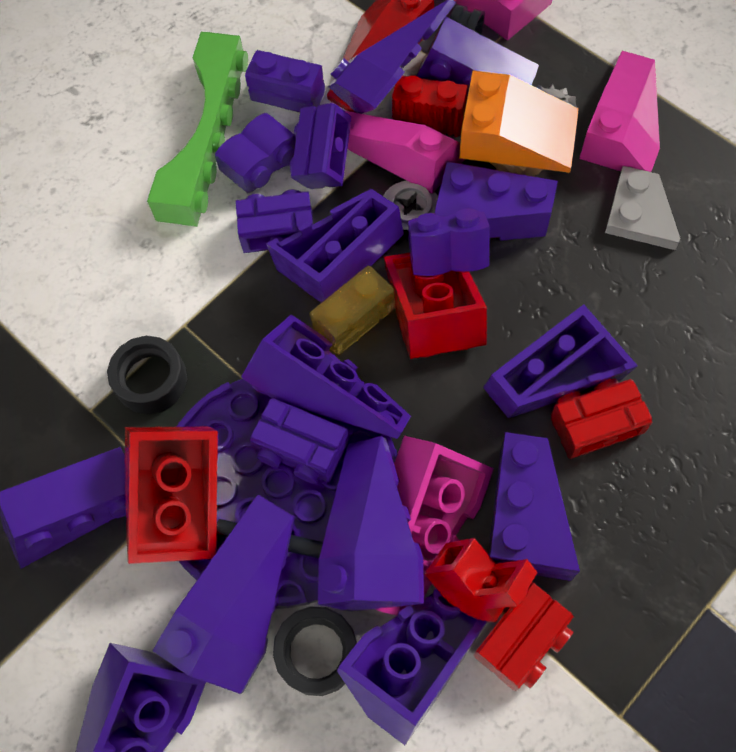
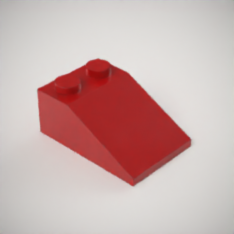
[384,252,487,359]
[125,426,218,564]

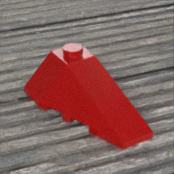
[327,0,434,113]

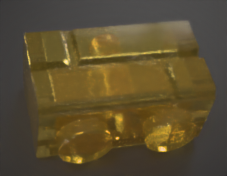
[310,265,395,356]

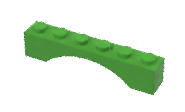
[147,31,248,227]

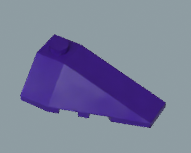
[328,0,456,114]
[241,315,411,439]
[318,436,424,612]
[152,495,295,694]
[337,589,488,746]
[75,643,206,752]

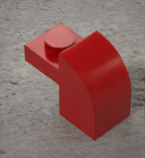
[425,538,538,622]

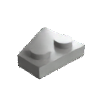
[605,166,680,250]

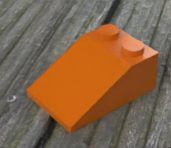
[459,70,578,173]

